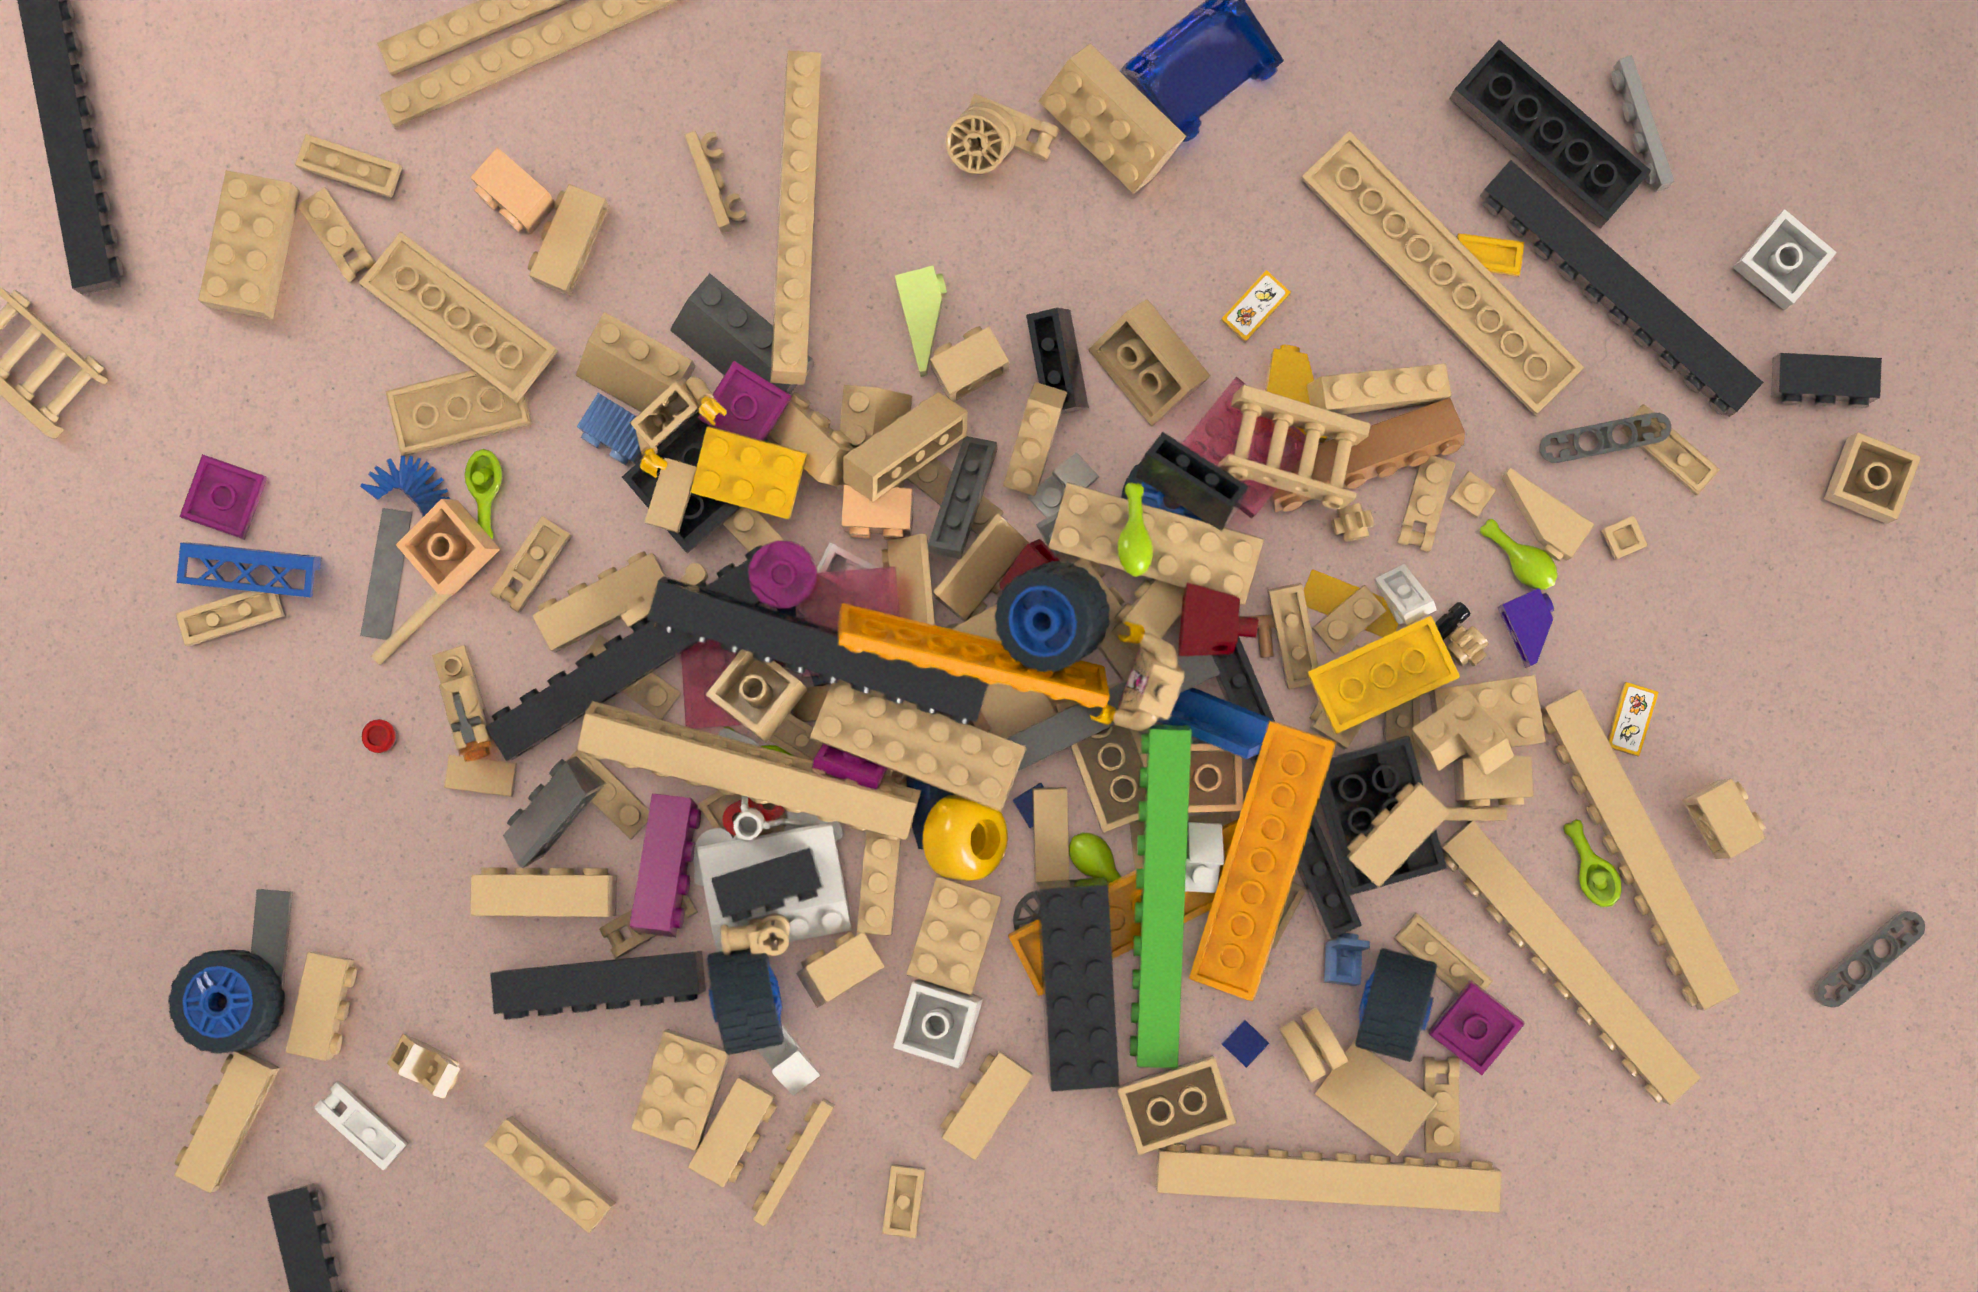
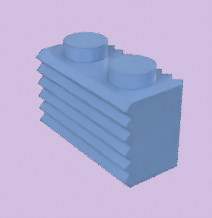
[577,393,642,466]

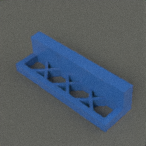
[176,542,321,597]
[1156,687,1273,759]

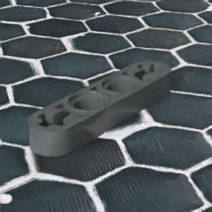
[1540,413,1671,463]
[1814,911,1925,1008]

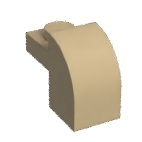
[387,1034,460,1099]

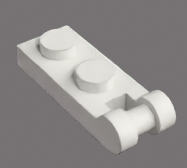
[314,1081,408,1170]

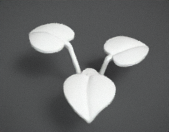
[693,728,843,886]

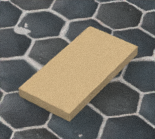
[385,370,532,456]
[952,605,1056,739]

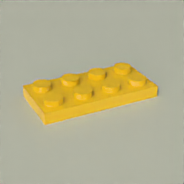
[1307,616,1460,734]

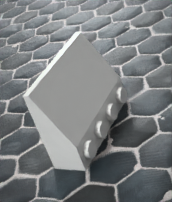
[698,822,852,952]

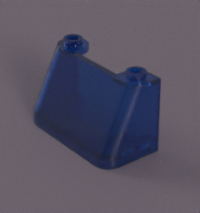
[1120,0,1284,142]

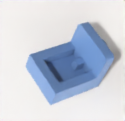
[1324,933,1370,986]

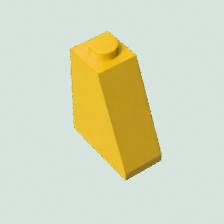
[1258,345,1327,443]

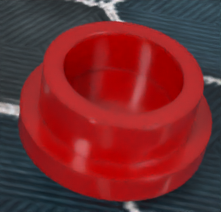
[362,719,396,753]

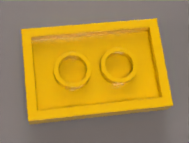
[690,426,807,519]

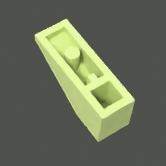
[895,265,947,377]

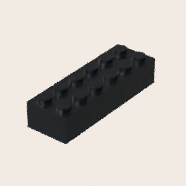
[1449,40,1651,229]
[1036,877,1119,1092]
[490,951,706,1020]

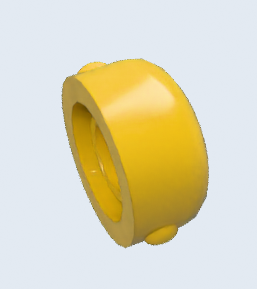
[923,794,1008,881]

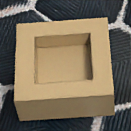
[1448,471,1497,518]
[1601,516,1648,560]

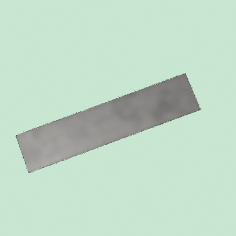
[360,508,412,640]

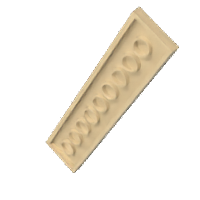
[1301,130,1585,415]

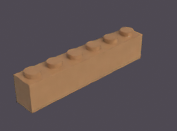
[1263,398,1465,513]

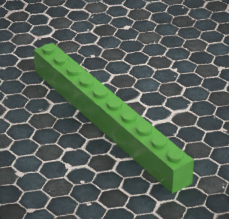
[1129,724,1191,1068]

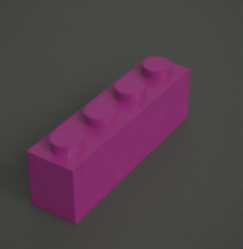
[630,794,701,937]

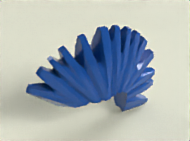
[360,456,450,518]

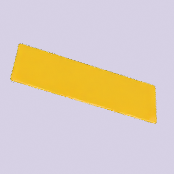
[1303,569,1398,637]

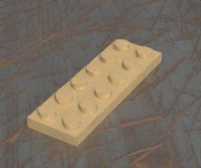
[359,231,558,404]
[1048,482,1264,605]
[810,680,1026,812]

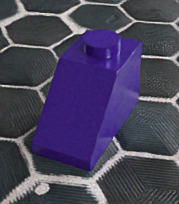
[1498,588,1554,668]

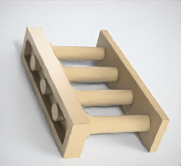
[0,288,109,439]
[1218,385,1371,509]

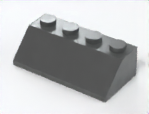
[670,273,815,394]

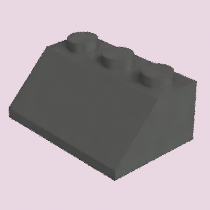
[503,756,606,869]

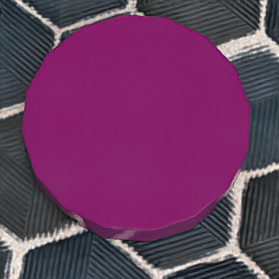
[748,540,817,608]

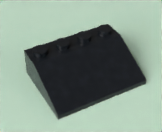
[622,411,770,554]
[1319,735,1447,896]

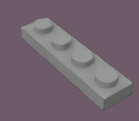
[1611,55,1674,192]

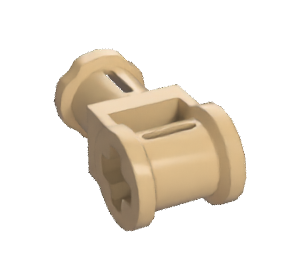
[721,913,790,956]

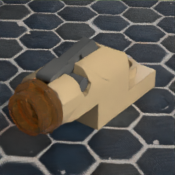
[432,645,492,762]

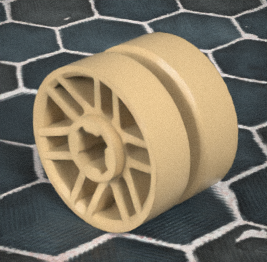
[946,102,1016,174]
[1279,1008,1348,1083]

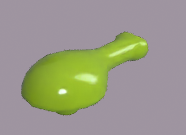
[465,448,503,539]
[1118,482,1153,577]
[1480,519,1558,590]
[1563,819,1622,907]
[1069,832,1122,883]

